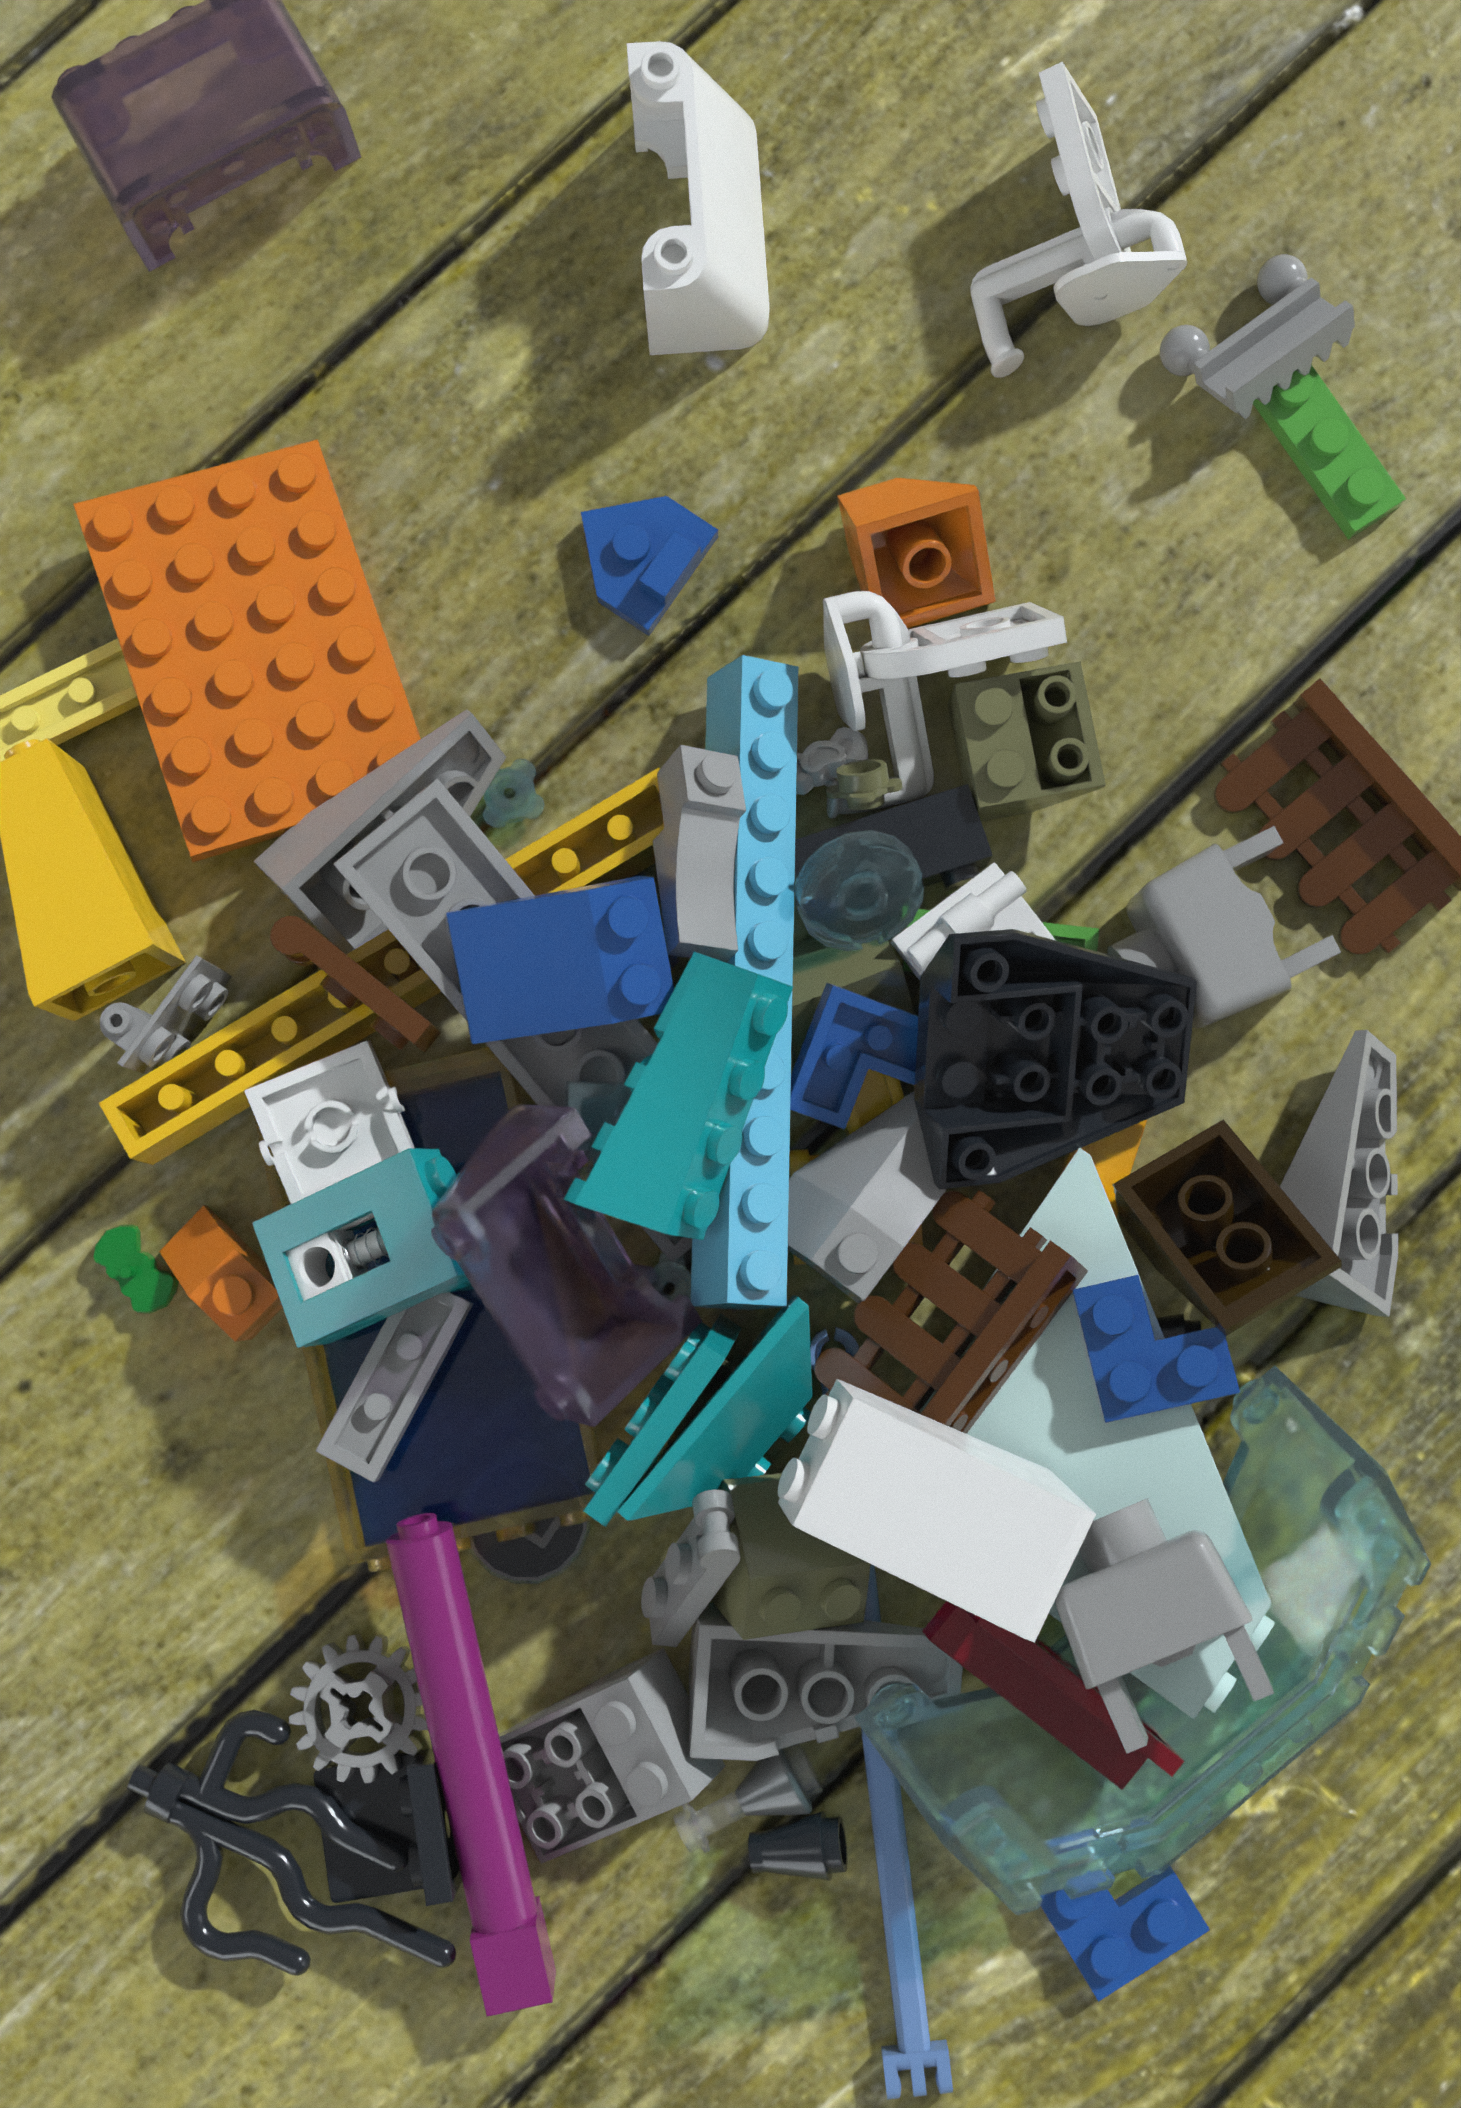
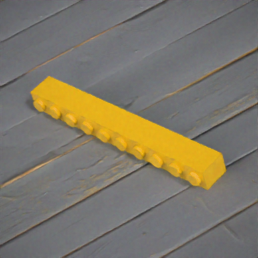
[99,767,664,1165]

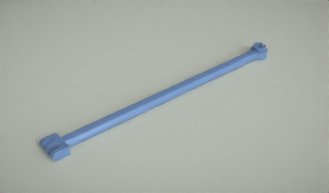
[810,1327,953,2100]

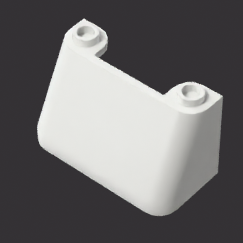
[627,41,769,355]

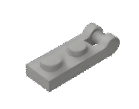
[641,1490,741,1647]

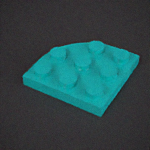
[583,1314,742,1527]

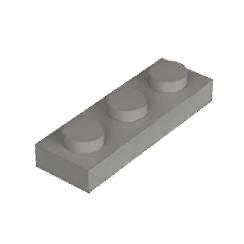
[316,1292,473,1483]

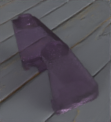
[431,1104,702,1427]

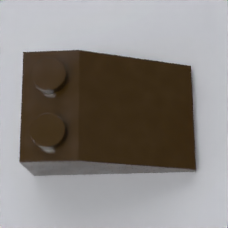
[1113,1119,1342,1336]

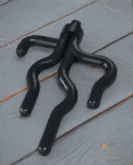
[127,1710,456,1976]

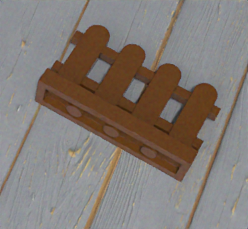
[1214,678,1461,955]
[815,1190,1088,1434]

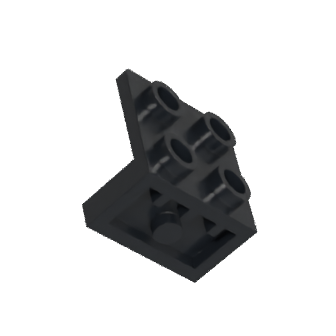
[313,1748,462,1906]

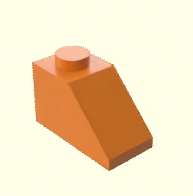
[159,1205,283,1342]

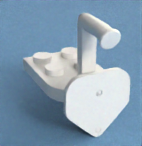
[971,62,1187,378]
[823,591,1067,818]

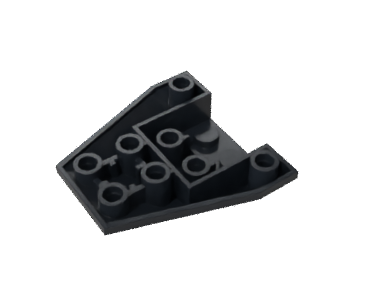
[914,929,1197,1190]

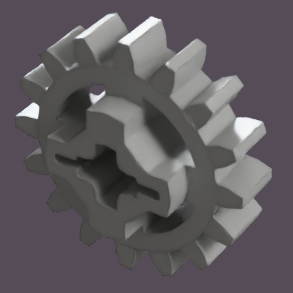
[289,1634,428,1783]

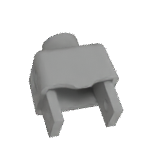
[1107,826,1341,1029]
[1055,1498,1274,1753]

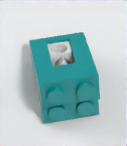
[252,1148,491,1348]

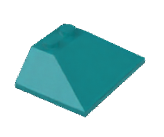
[617,1295,812,1521]

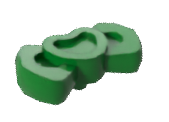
[93,1225,179,1314]

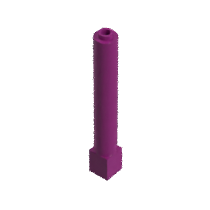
[386,1513,556,2017]

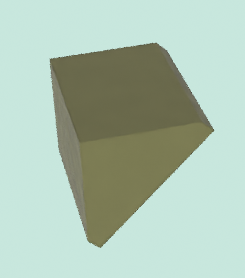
[791,926,916,1061]

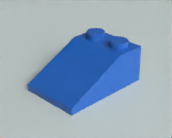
[446,876,674,1044]

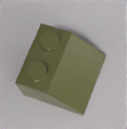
[711,1473,871,1640]

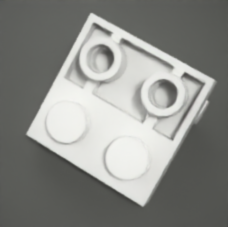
[891,862,1055,980]

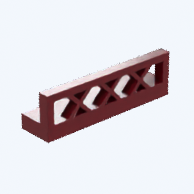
[922,1601,1185,1790]

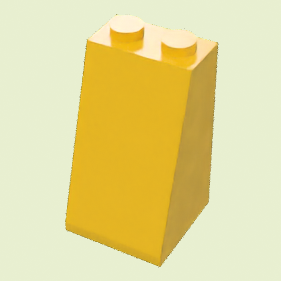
[0,738,186,1021]

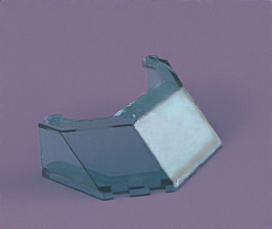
[854,1365,1431,1916]

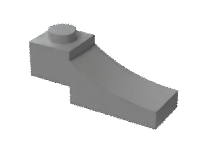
[653,745,746,963]

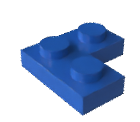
[790,983,918,1129]
[1072,1275,1240,1423]
[1025,1843,1210,2002]

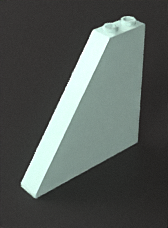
[920,1148,1275,1719]

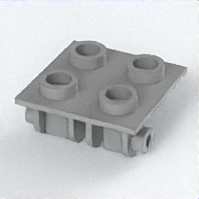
[100,955,232,1074]

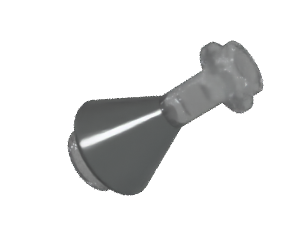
[673,1743,823,1853]

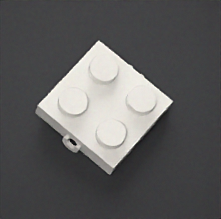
[244,1040,415,1204]

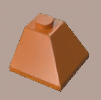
[837,478,996,628]

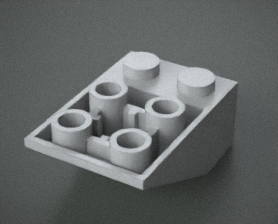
[499,1648,725,1864]

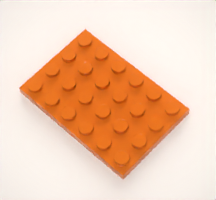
[73,439,421,862]

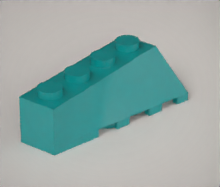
[564,951,793,1240]

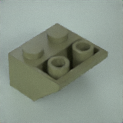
[948,661,1106,822]

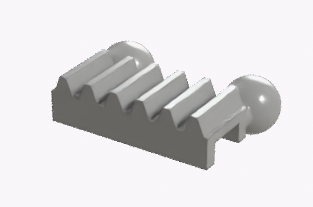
[1160,254,1355,419]

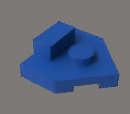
[581,496,718,636]

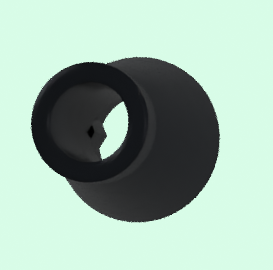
[748,1811,848,1881]

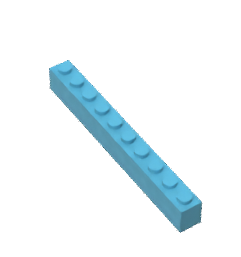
[690,655,799,1310]

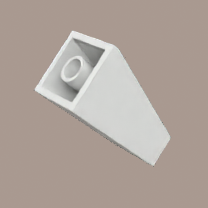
[778,1379,1096,1643]

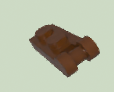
[270,915,441,1053]

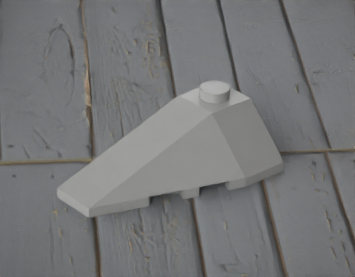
[254,709,506,954]
[1280,1030,1398,1317]
[788,1091,946,1303]
[689,1603,963,1761]

